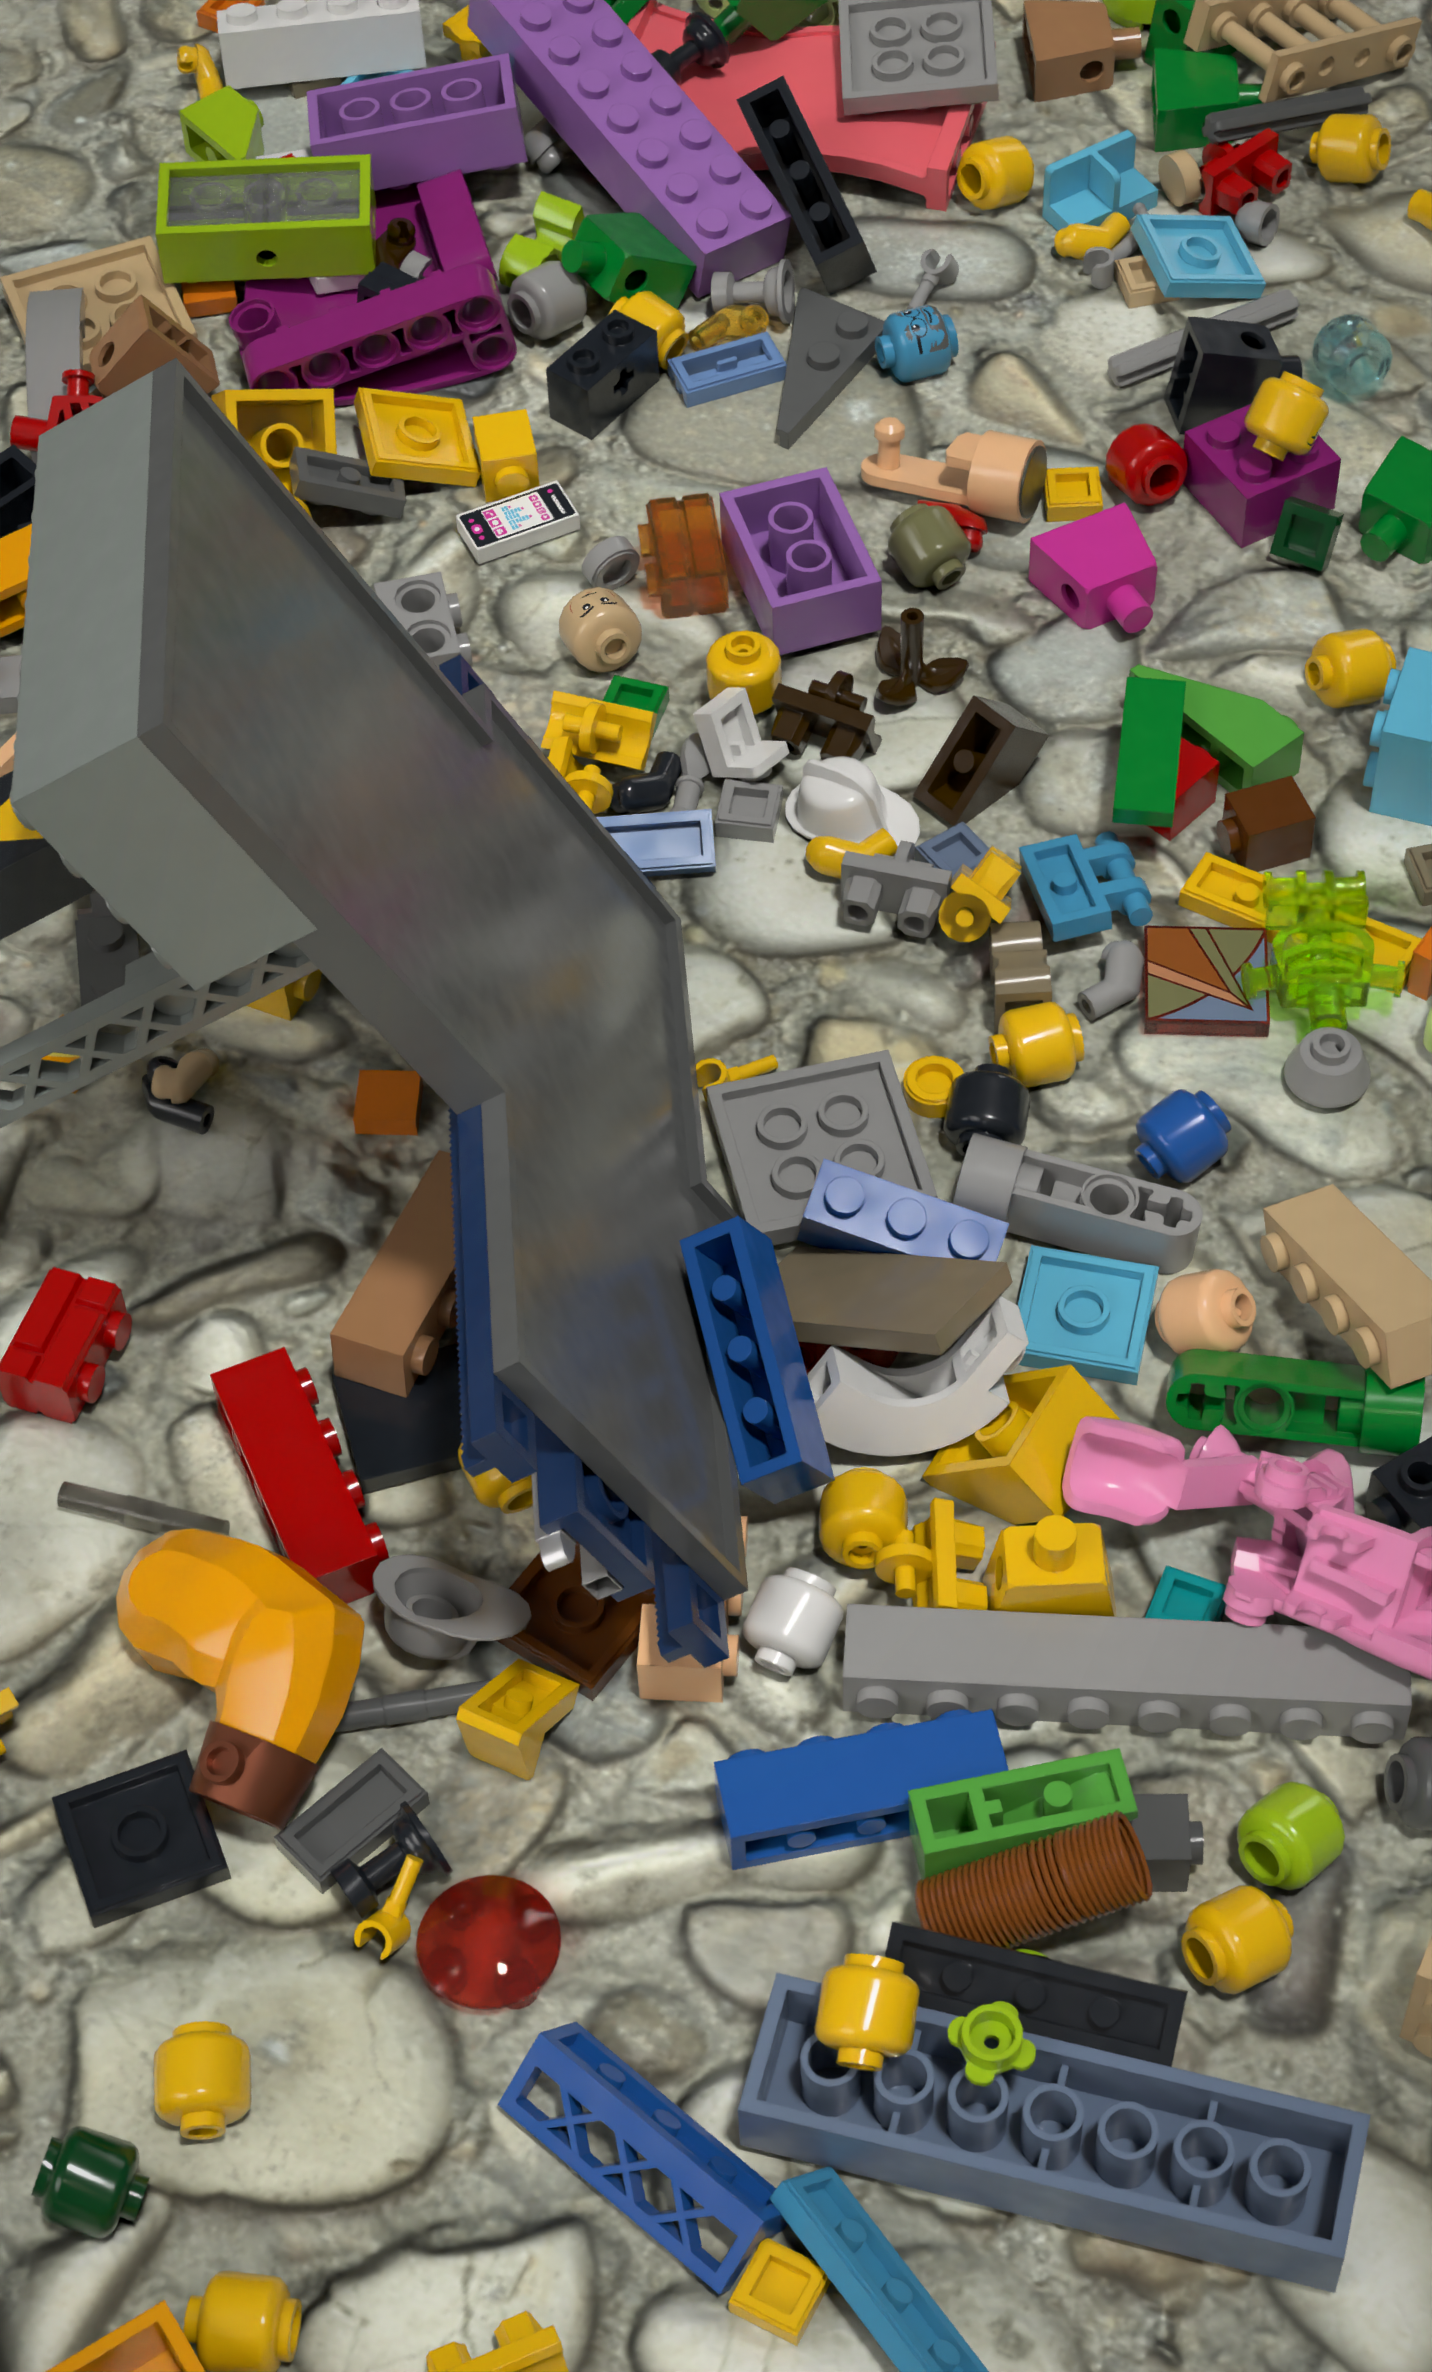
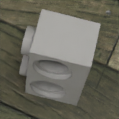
[374,572,473,668]

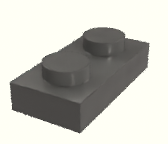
[289,446,406,518]

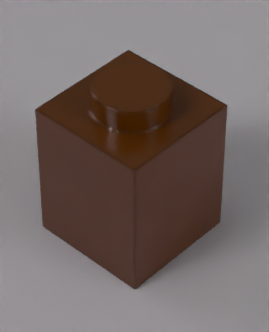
[1216,775,1316,872]

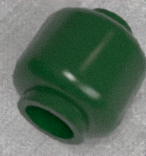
[31,2126,150,2239]

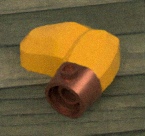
[116,1528,365,1830]

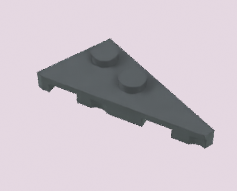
[777,287,884,450]

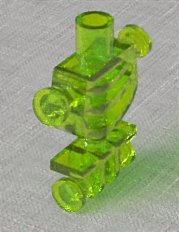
[1241,870,1405,1031]

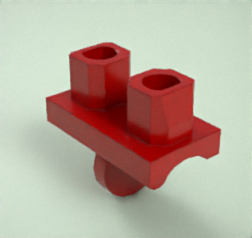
[1199,128,1292,216]

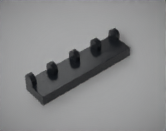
[885,1921,1188,2067]

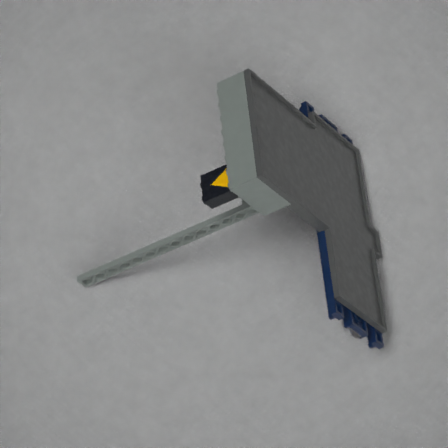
[0,358,748,1668]

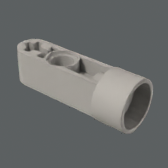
[953,1133,1203,1274]

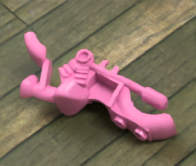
[1062,1416,1432,1681]

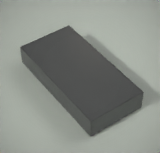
[274,1748,430,1894]

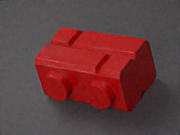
[0,1267,132,1424]

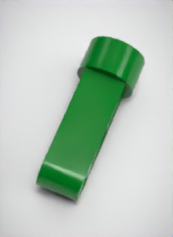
[1166,1349,1425,1457]

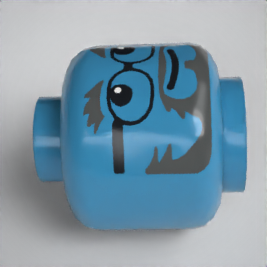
[875,305,959,383]

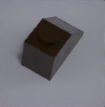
[913,695,1049,826]

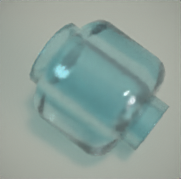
[1312,314,1393,395]

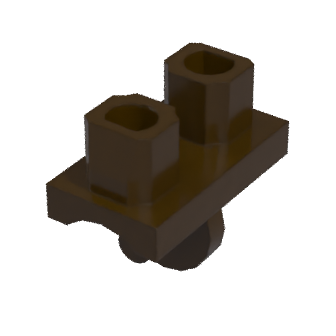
[770,670,882,760]

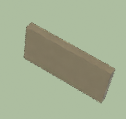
[778,1246,1013,1356]

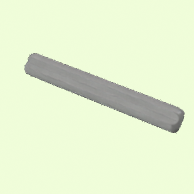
[1107,289,1299,387]

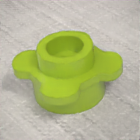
[947,2001,1036,2086]

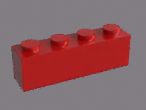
[210,1347,389,1604]

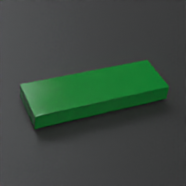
[1112,676,1186,828]

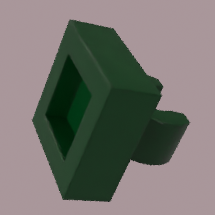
[1270,496,1344,571]

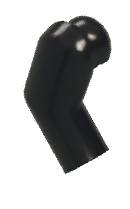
[610,751,682,814]

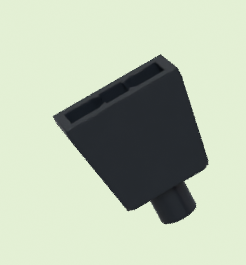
[1164,317,1303,434]

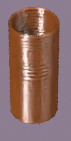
[914,1810,1152,1949]

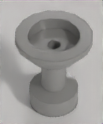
[711,259,795,324]

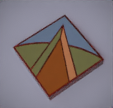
[1143,925,1270,1037]

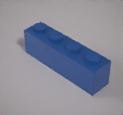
[679,1216,835,1504]
[714,1709,1009,1870]

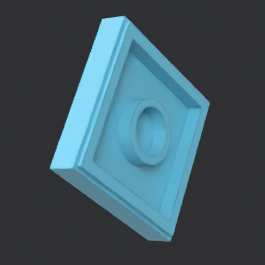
[1131,214,1266,299]
[1018,1245,1159,1385]

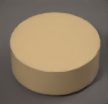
[1158,150,1202,207]

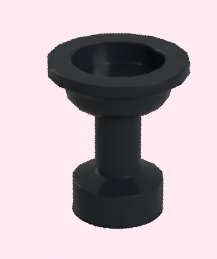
[652,12,730,86]
[330,1801,453,1918]

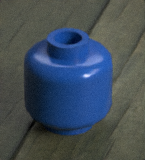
[1134,1089,1231,1183]

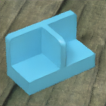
[1042,130,1158,231]

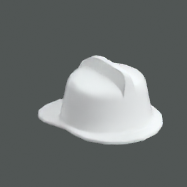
[785,756,920,857]

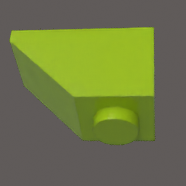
[179,85,264,161]

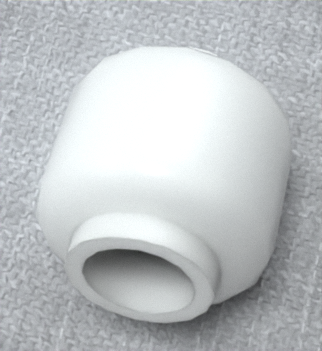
[742,1567,844,1676]

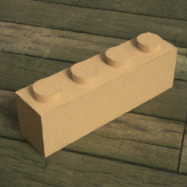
[1260,1184,1432,1389]

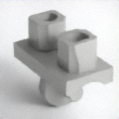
[841,840,952,938]

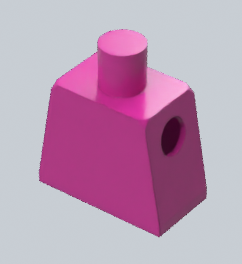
[1028,502,1157,633]

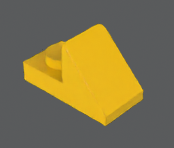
[456,1658,580,1780]

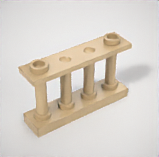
[1184,0,1422,103]

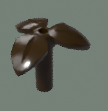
[876,608,969,706]

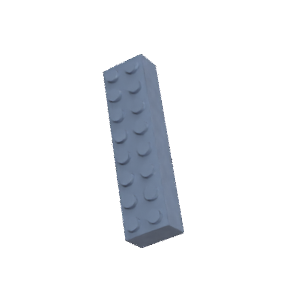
[738,1973,1371,2293]

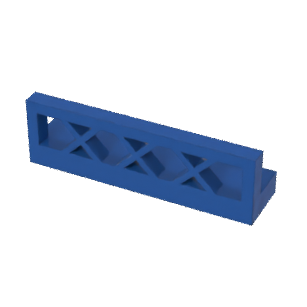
[497,2022,788,2295]

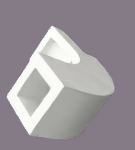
[807,1296,1029,1456]

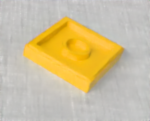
[354,387,481,487]

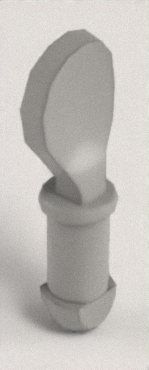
[670,732,711,812]

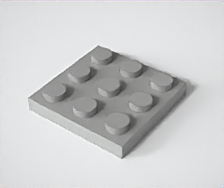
[838,0,999,115]
[706,1050,938,1245]

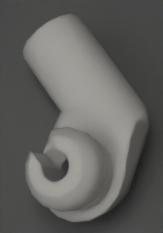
[524,117,564,173]
[1077,940,1144,1020]

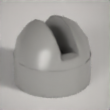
[1235,201,1280,246]

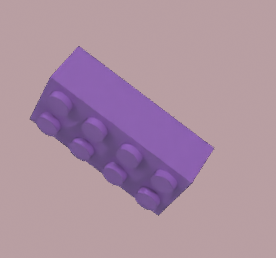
[306,53,528,190]

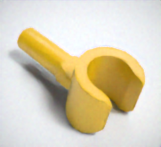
[696,1054,778,1102]
[354,1854,424,1960]

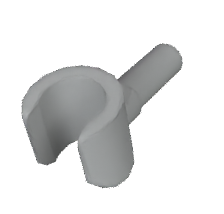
[907,249,959,309]

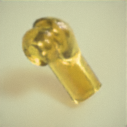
[688,304,769,351]

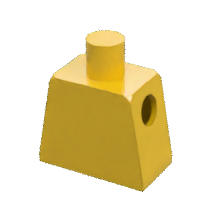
[982,1515,1117,1617]

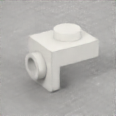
[693,687,789,782]

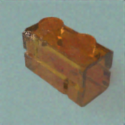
[637,493,729,619]

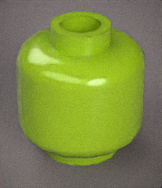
[1237,1781,1345,1890]

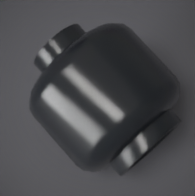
[944,1064,1031,1157]

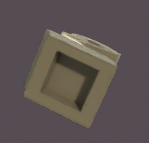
[989,920,1052,1035]

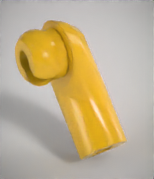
[177,43,224,100]

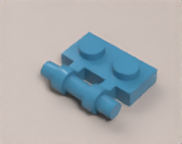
[1019,831,1153,942]

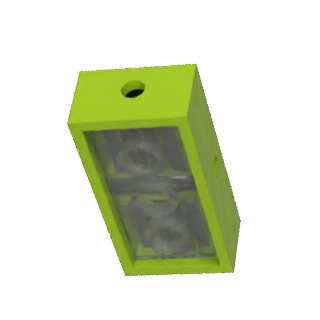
[156,154,376,283]

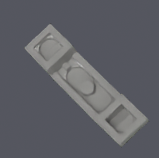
[25,288,86,465]

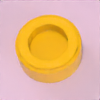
[903,1056,964,1118]

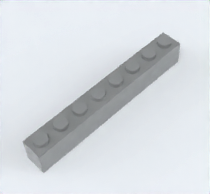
[843,1604,1412,1744]

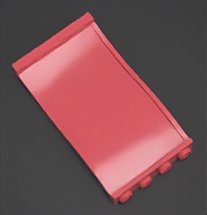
[626,0,996,211]

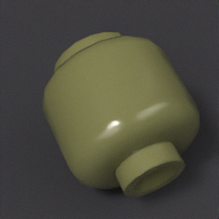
[888,503,971,589]

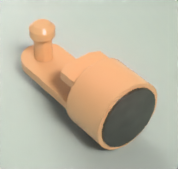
[861,417,1047,524]

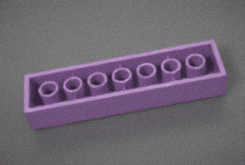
[467,0,792,298]

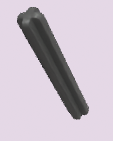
[1202,86,1372,144]

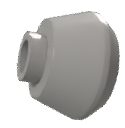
[1284,1027,1371,1108]

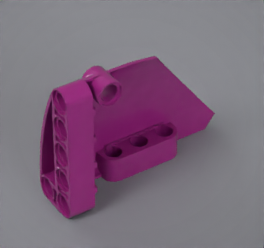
[229,169,517,406]

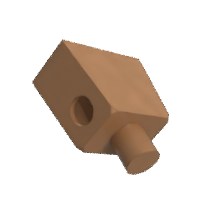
[1022,0,1141,102]
[89,294,220,398]

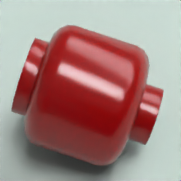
[1105,423,1188,506]

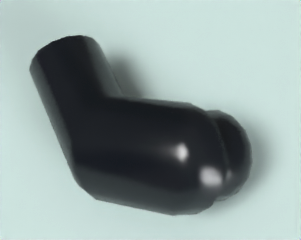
[142,1056,214,1135]

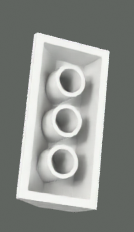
[216,0,427,89]

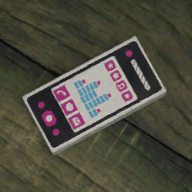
[456,480,580,564]

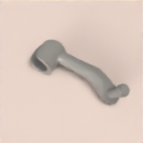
[1083,203,1149,289]

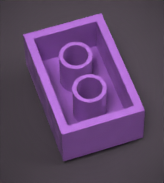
[719,467,882,655]

